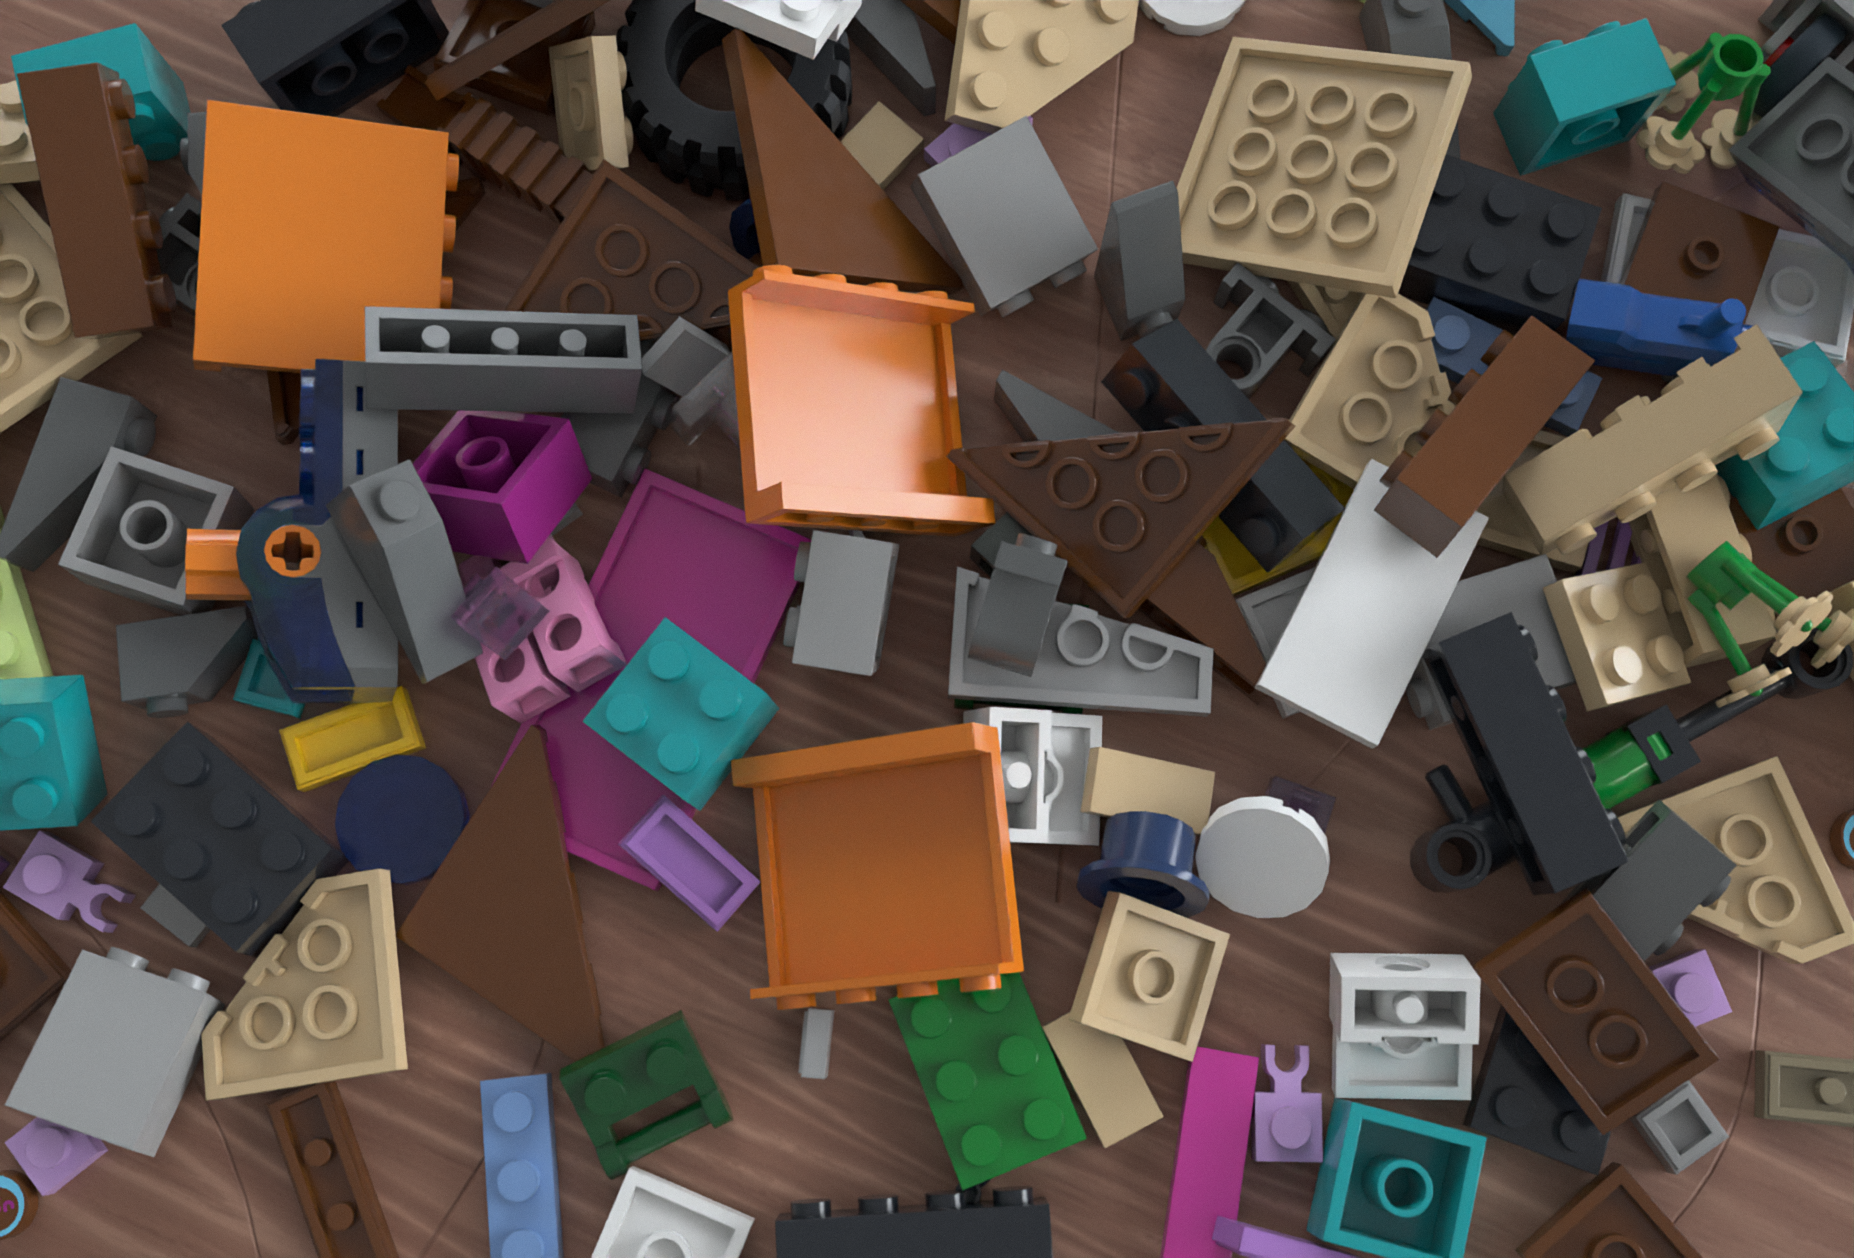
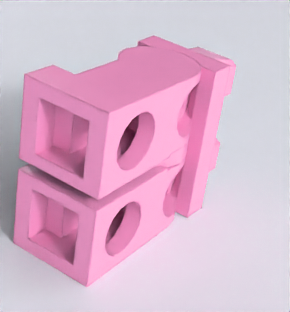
[459,534,627,724]

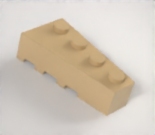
[1502,324,1802,555]

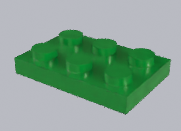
[888,972,1087,1190]

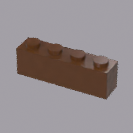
[17,62,176,339]
[1374,315,1595,558]

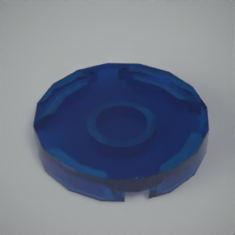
[335,755,470,885]

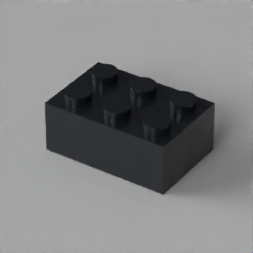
[221,0,449,117]
[1398,154,1602,335]
[90,721,351,958]

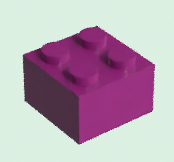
[413,410,592,564]

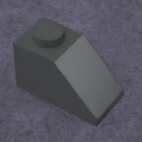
[116,606,268,718]

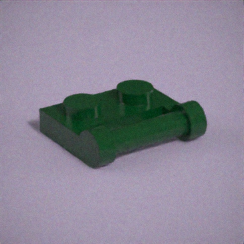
[559,1010,734,1180]

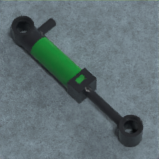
[1410,628,1853,893]

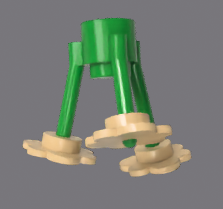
[1636,32,1771,174]
[1686,541,1854,708]

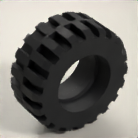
[616,0,852,200]

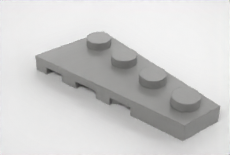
[948,567,1213,717]

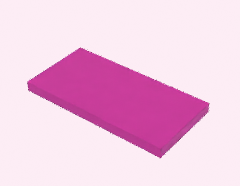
[492,469,811,891]

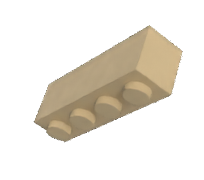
[1600,429,1776,668]

